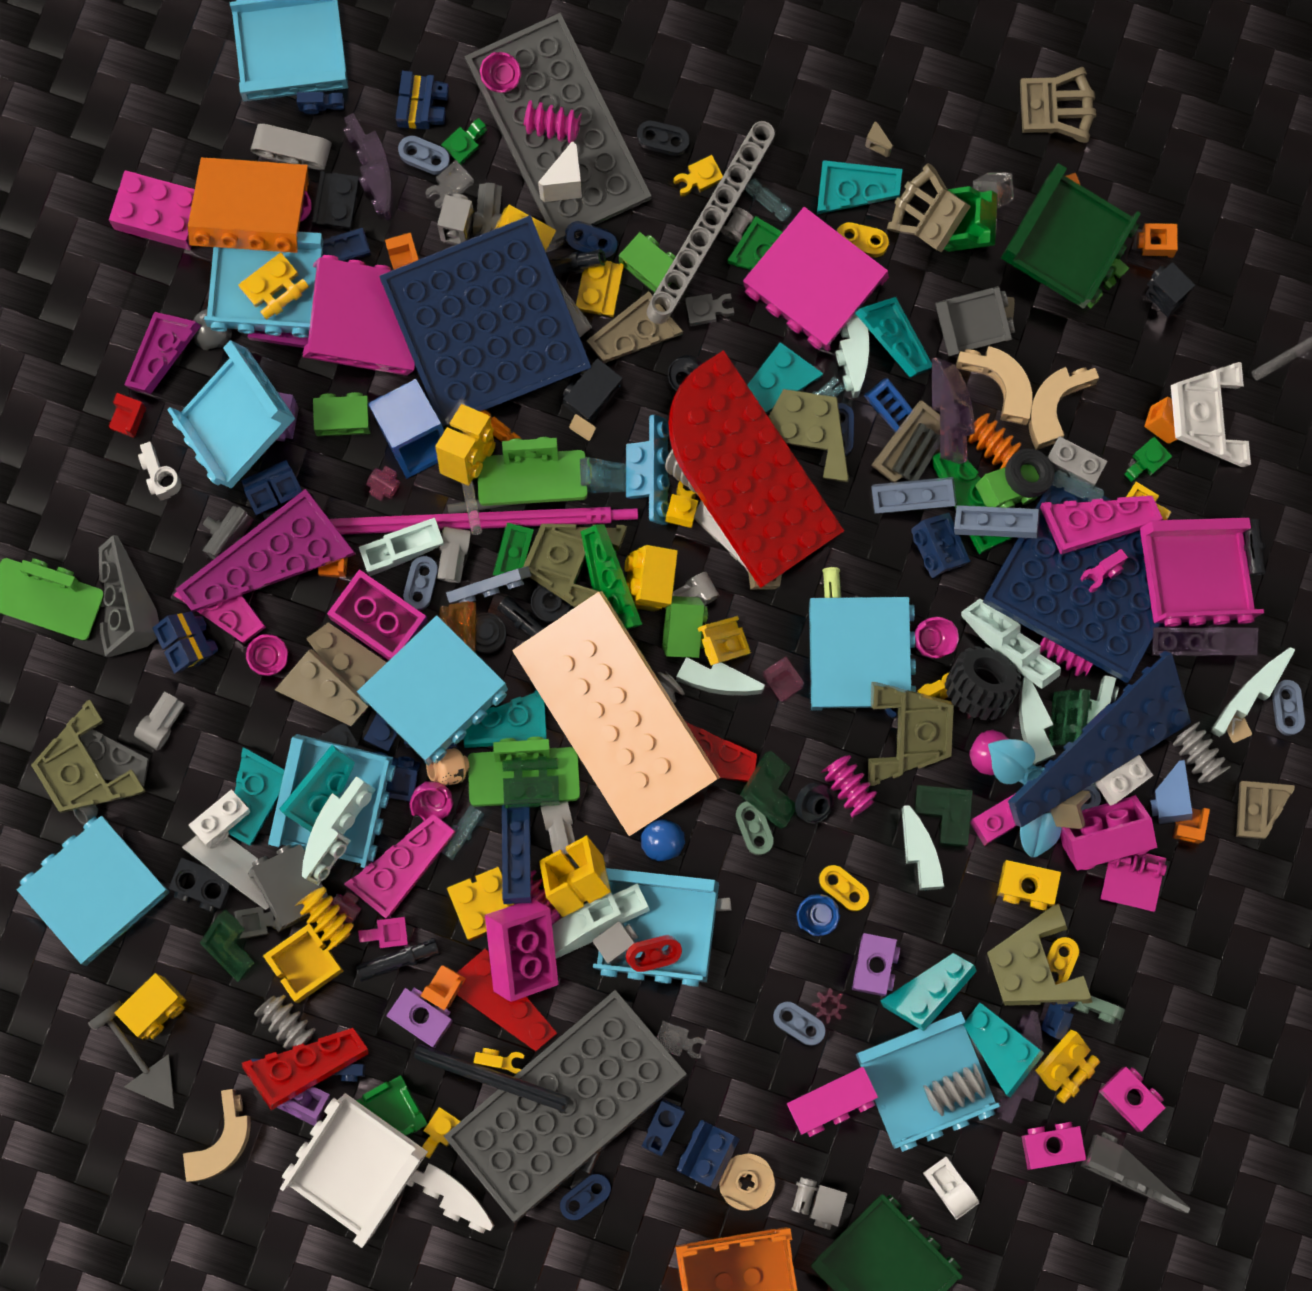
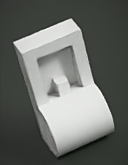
[138,442,181,501]
[1095,755,1153,806]
[189,789,250,849]
[923,1157,979,1220]

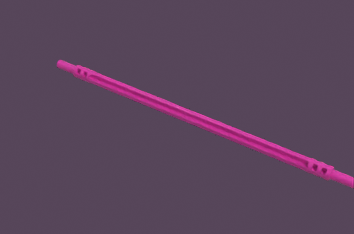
[330,507,638,534]

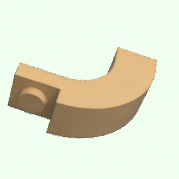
[956,346,1032,425]
[1028,367,1099,450]
[183,1089,251,1182]

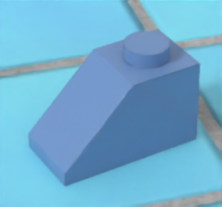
[1150,760,1193,824]

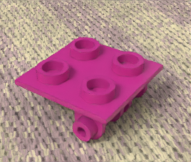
[1101,853,1167,912]

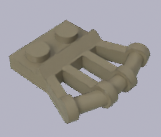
[1020,67,1096,143]
[887,163,970,252]

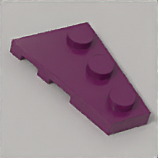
[124,312,201,394]

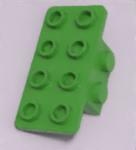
[478,437,587,506]
[0,558,104,641]
[468,737,580,807]

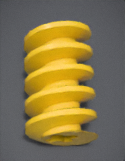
[295,887,353,951]

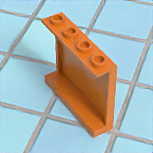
[188,157,309,253]

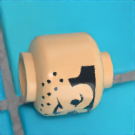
[426,748,469,786]

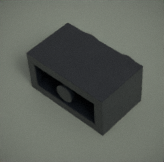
[563,358,623,423]

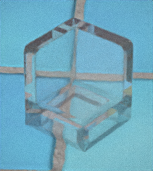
[973,173,1014,208]

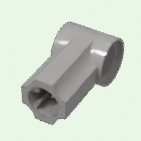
[437,526,470,583]
[665,572,720,609]
[134,692,185,750]
[541,801,575,857]

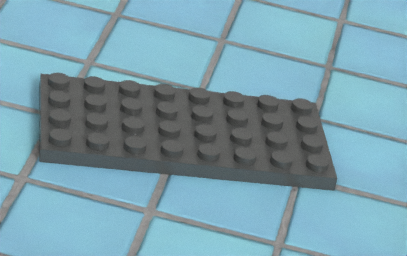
[465,13,652,243]
[444,990,688,1223]

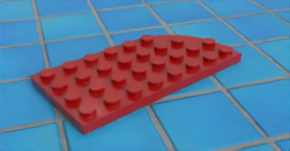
[669,350,844,588]

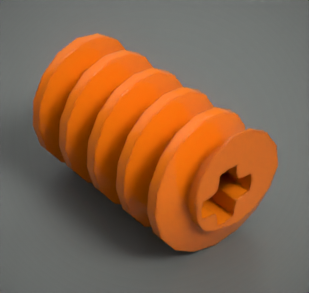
[963,413,1021,469]

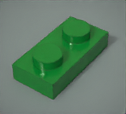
[493,522,534,576]

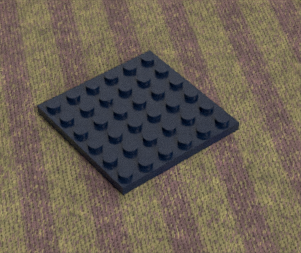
[379,215,591,427]
[983,470,1160,683]

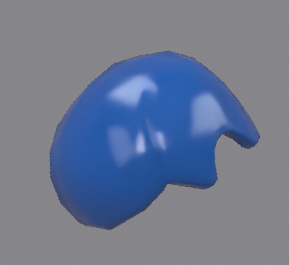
[641,819,685,861]
[796,894,840,936]

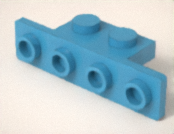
[626,415,670,525]

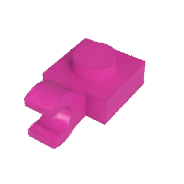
[1080,549,1128,592]
[358,917,408,948]

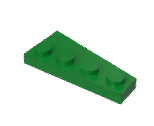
[728,216,783,270]
[930,446,1016,554]
[580,524,642,630]

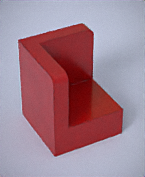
[109,393,146,438]

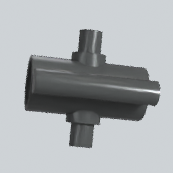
[202,506,254,559]

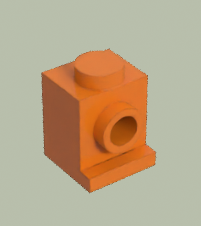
[1137,224,1178,258]

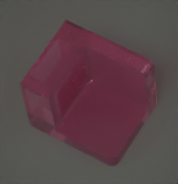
[762,657,804,702]

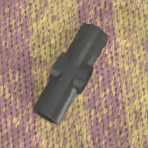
[473,183,502,237]

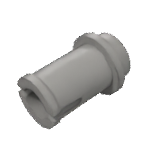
[791,1177,818,1215]

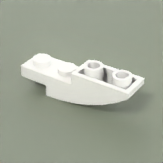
[407,1164,494,1234]

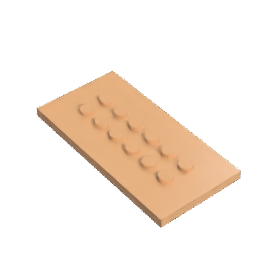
[512,591,720,836]

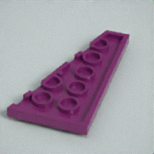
[176,489,356,612]

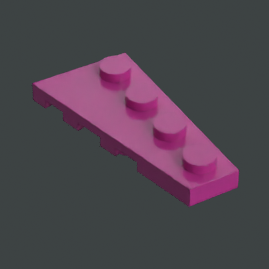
[1040,496,1163,554]
[344,814,456,919]

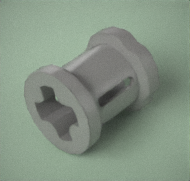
[721,207,754,242]

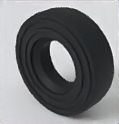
[1005,449,1055,498]

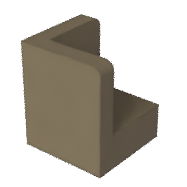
[1051,790,1091,829]

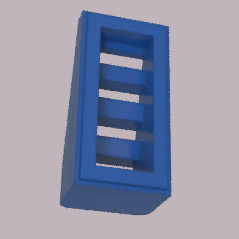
[864,379,913,432]

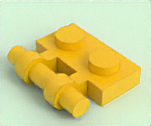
[238,252,309,320]
[1035,1029,1100,1103]

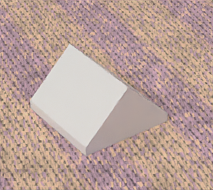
[538,142,582,202]

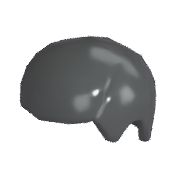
[192,309,232,350]

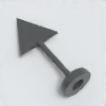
[88,1001,174,1109]

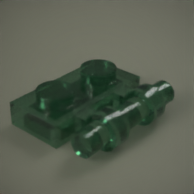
[1049,689,1092,748]
[502,756,560,808]

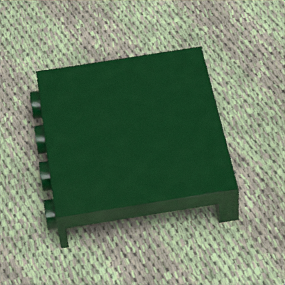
[1001,163,1141,309]
[809,1194,963,1291]

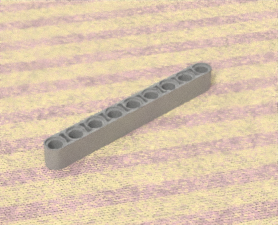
[647,121,775,324]

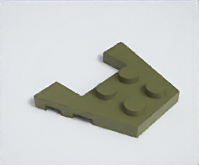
[769,389,849,482]
[523,524,627,608]
[868,682,954,786]
[31,700,146,813]
[987,903,1093,1005]

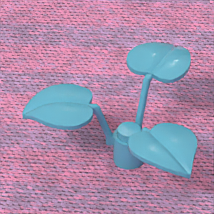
[988,739,1061,857]

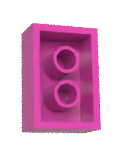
[109,170,195,250]
[327,569,428,660]
[1060,795,1157,870]
[485,899,558,1002]
[787,1067,878,1137]

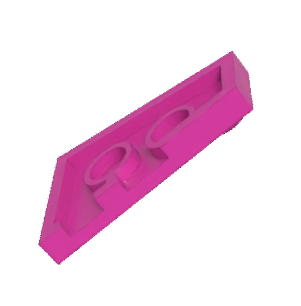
[173,592,266,644]

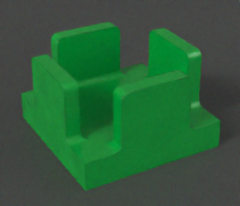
[944,186,997,252]
[356,1075,428,1137]

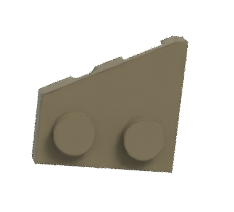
[1237,781,1295,839]

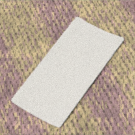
[182,835,269,909]

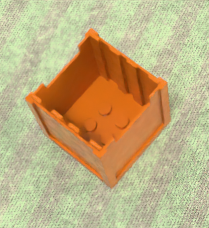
[675,1227,797,1291]

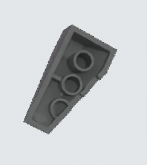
[99,535,159,657]
[1081,1132,1190,1213]

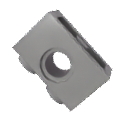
[437,194,474,244]
[1048,436,1107,489]

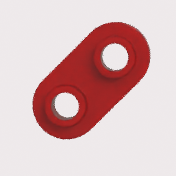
[626,935,682,972]

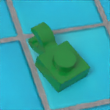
[441,118,487,166]
[1124,437,1172,482]

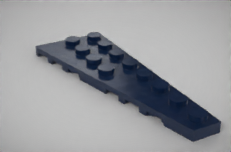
[1008,651,1191,828]

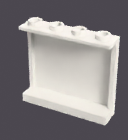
[280,1093,428,1248]

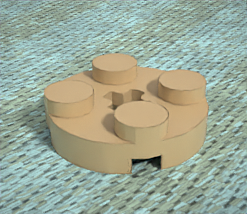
[719,1154,775,1211]

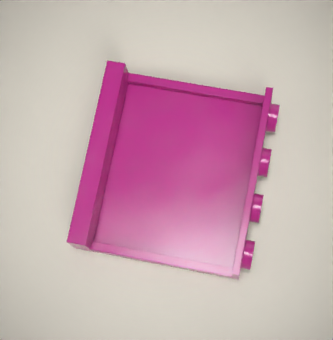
[743,207,889,351]
[303,255,415,376]
[1140,518,1264,627]

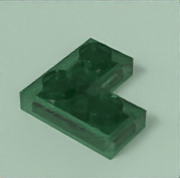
[740,751,795,829]
[915,785,973,846]
[200,909,254,982]

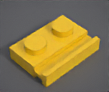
[576,261,624,318]
[698,616,751,665]

